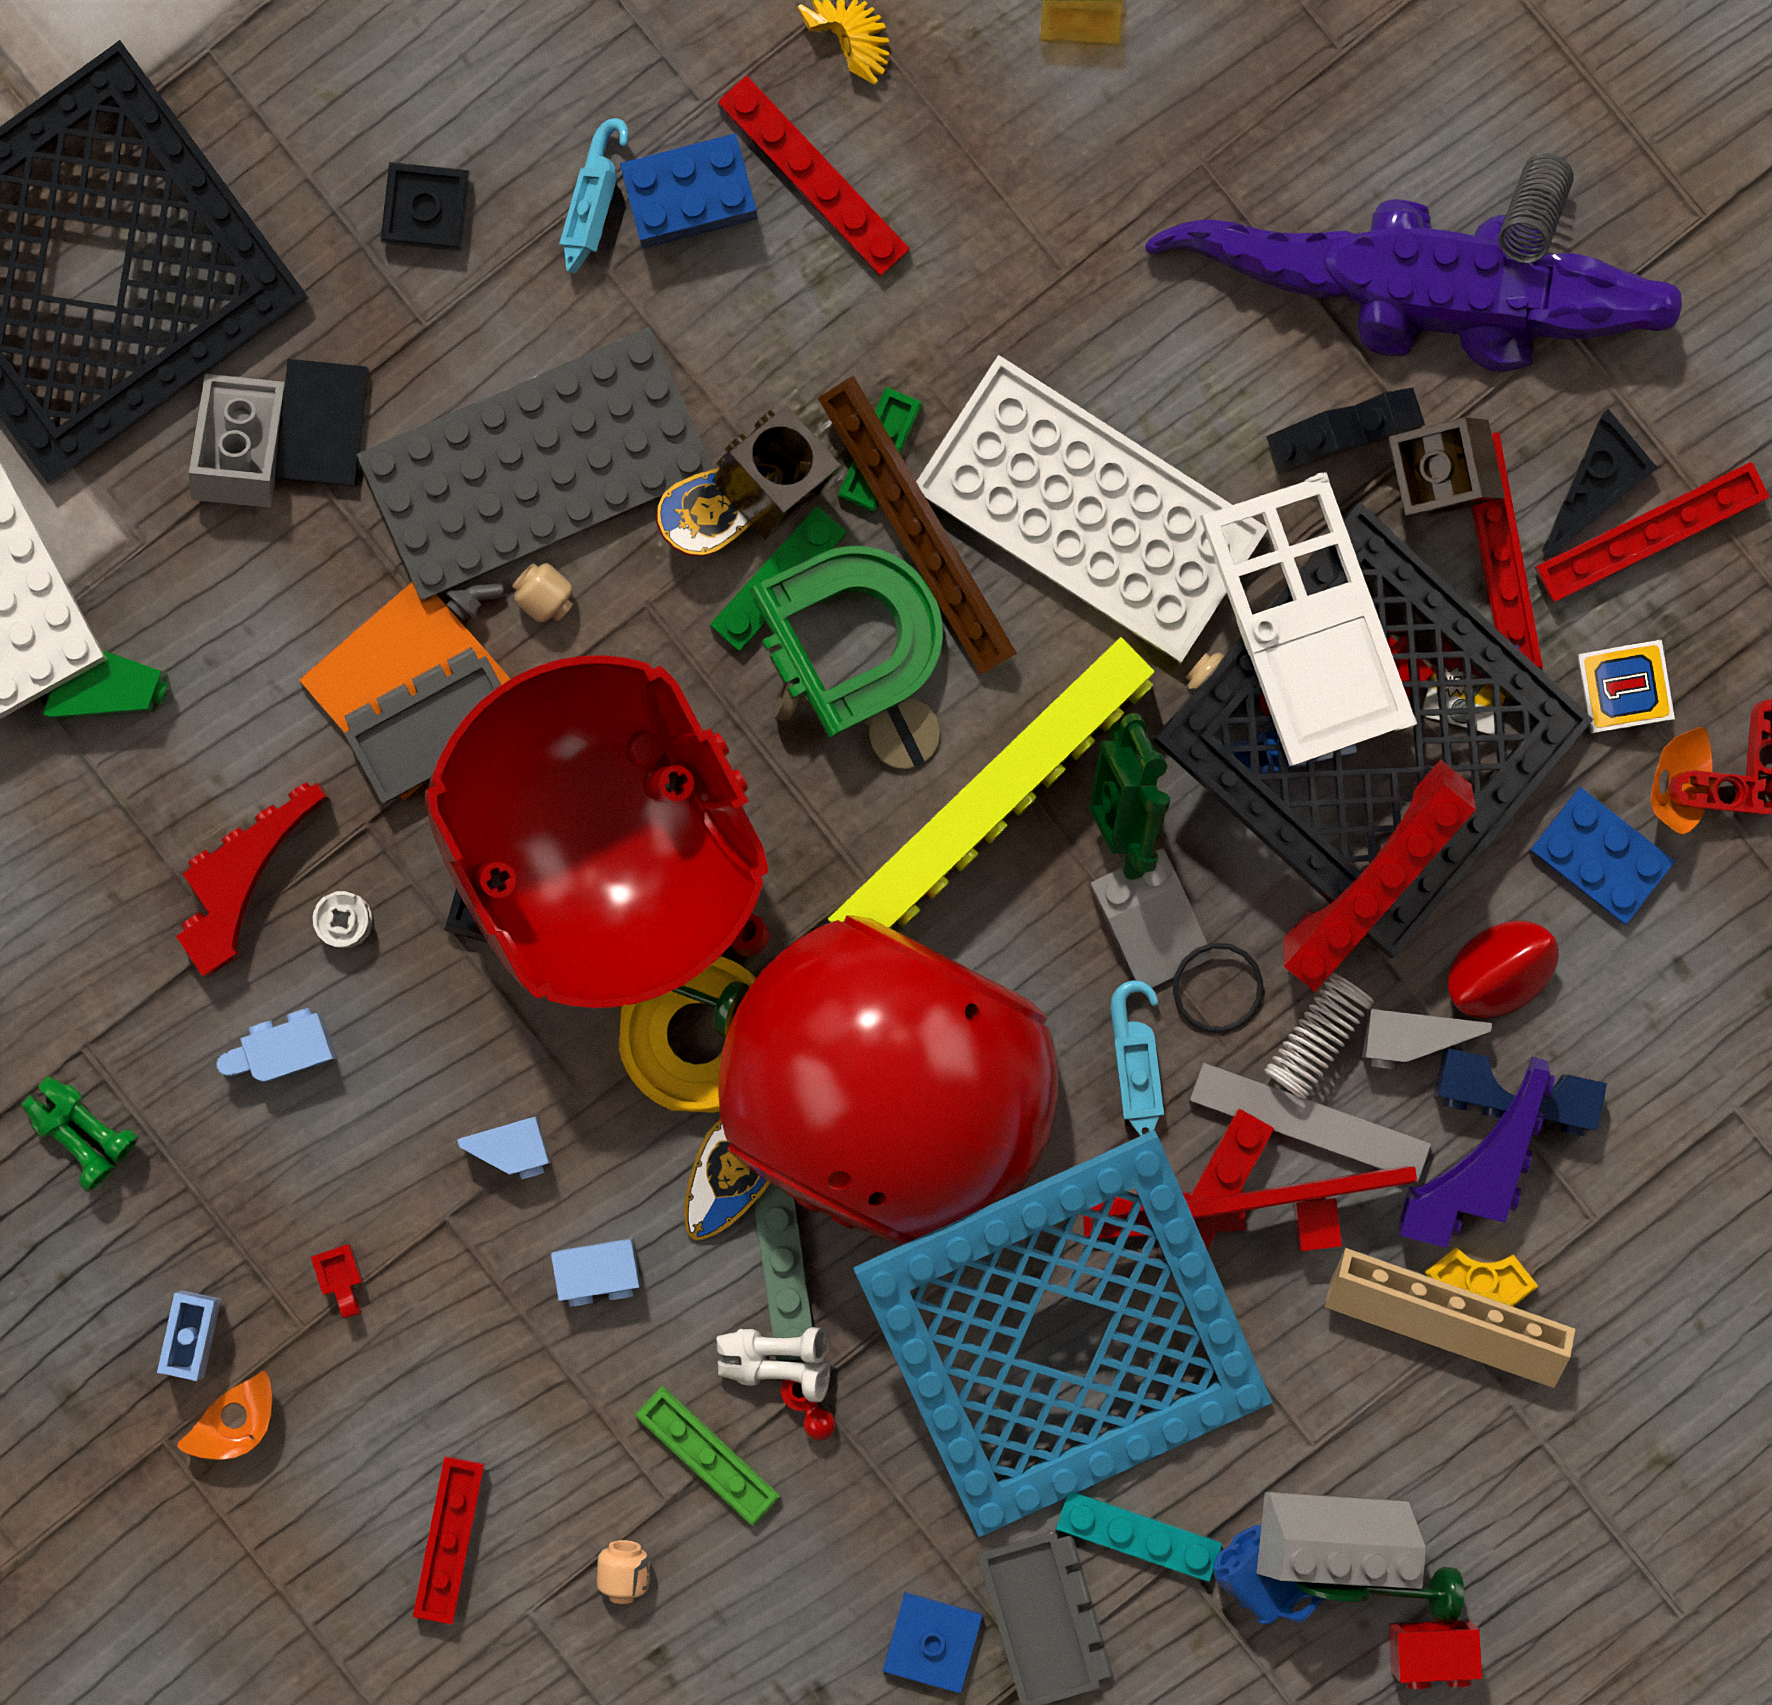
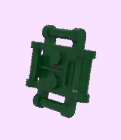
[1089,713,1170,880]

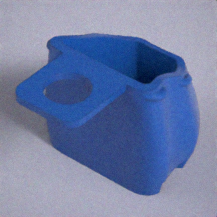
[1213,1524,1325,1625]

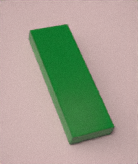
[837,386,922,513]

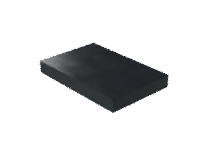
[275,359,369,487]

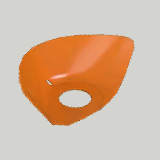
[1650,727,1713,835]
[177,1370,272,1460]

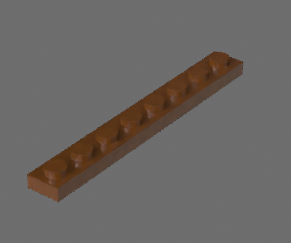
[818,376,1017,675]

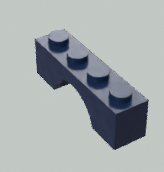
[1434,1049,1607,1137]

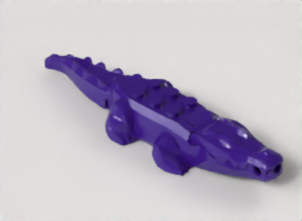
[1145,199,1682,372]

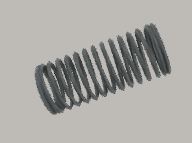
[1498,153,1574,263]

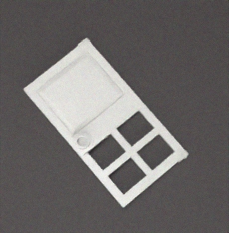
[1200,472,1418,766]

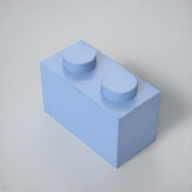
[551,1238,641,1307]
[157,1290,221,1381]

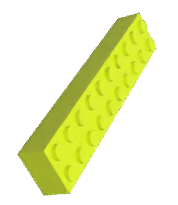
[828,637,1155,928]

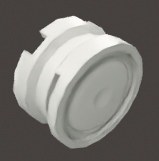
[313,891,373,948]

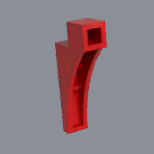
[176,782,330,977]

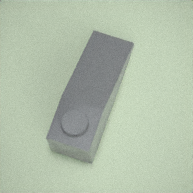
[1362,1009,1492,1069]

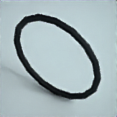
[1173,943,1263,1033]

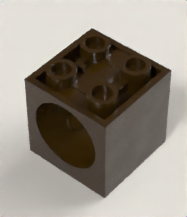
[712,406,841,540]
[1389,417,1505,517]

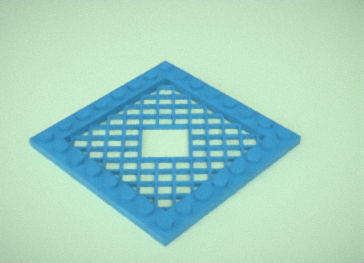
[853,1130,1273,1537]

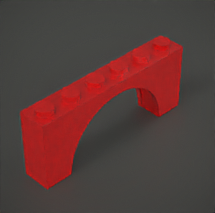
[1283,759,1476,991]

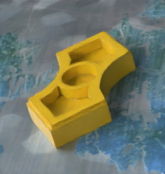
[1424,1247,1538,1307]

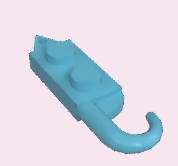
[559,118,629,274]
[1110,980,1164,1136]

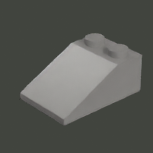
[189,374,285,508]
[1089,848,1213,987]

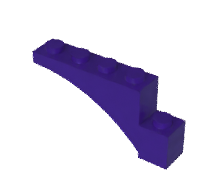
[1399,1056,1554,1248]

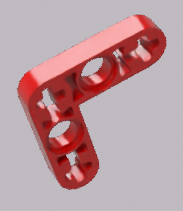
[1668,699,1772,815]

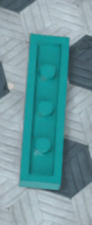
[1055,1492,1222,1582]

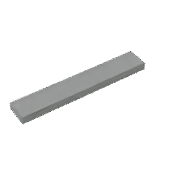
[1189,1063,1431,1182]

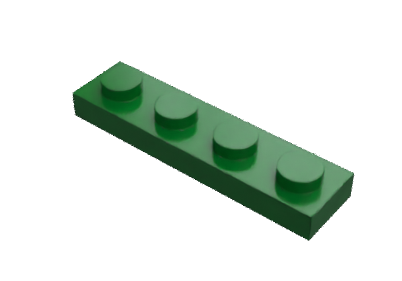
[710,506,847,652]

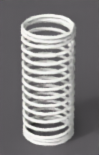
[1264,973,1374,1099]

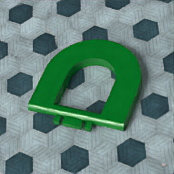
[749,546,943,738]

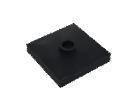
[380,162,470,252]

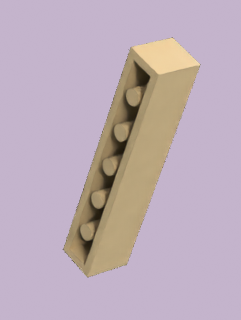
[1324,1248,1575,1388]

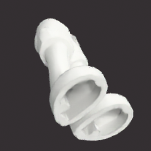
[717,1327,831,1402]

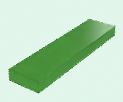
[635,1385,780,1526]

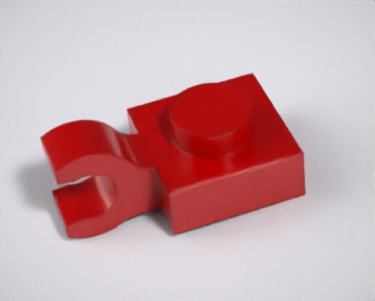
[311,1244,363,1318]

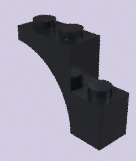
[1266,387,1425,474]

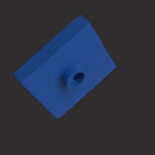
[883,1591,983,1693]

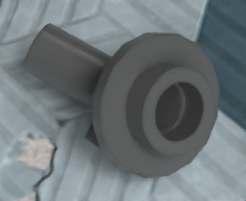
[446,583,503,621]

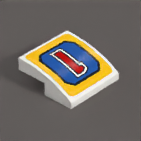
[1577,640,1675,734]

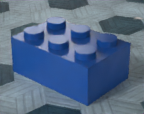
[620,133,758,249]

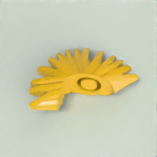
[797,0,889,85]

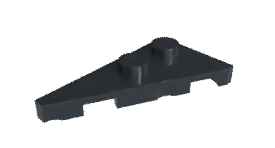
[1542,409,1658,558]

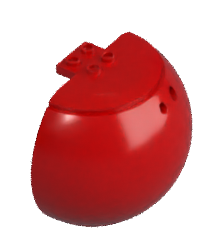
[425,655,768,1008]
[718,915,1058,1246]

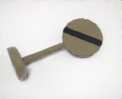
[774,680,940,769]

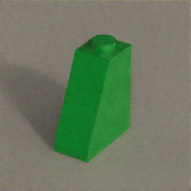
[43,650,170,720]

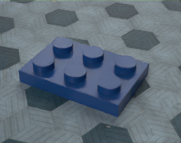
[1529,787,1675,925]

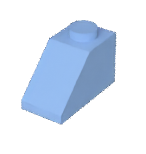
[457,1116,551,1180]

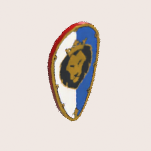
[656,462,783,557]
[684,1119,771,1240]

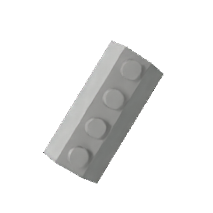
[1257,1492,1426,1589]

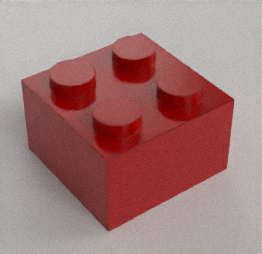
[1389,1619,1482,1689]

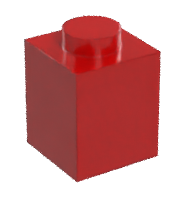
[1293,1197,1342,1251]

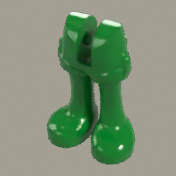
[21,1076,139,1192]

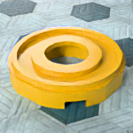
[619,957,757,1113]

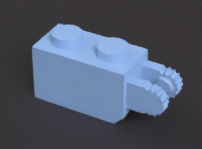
[216,1008,337,1082]

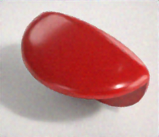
[1448,921,1559,1019]

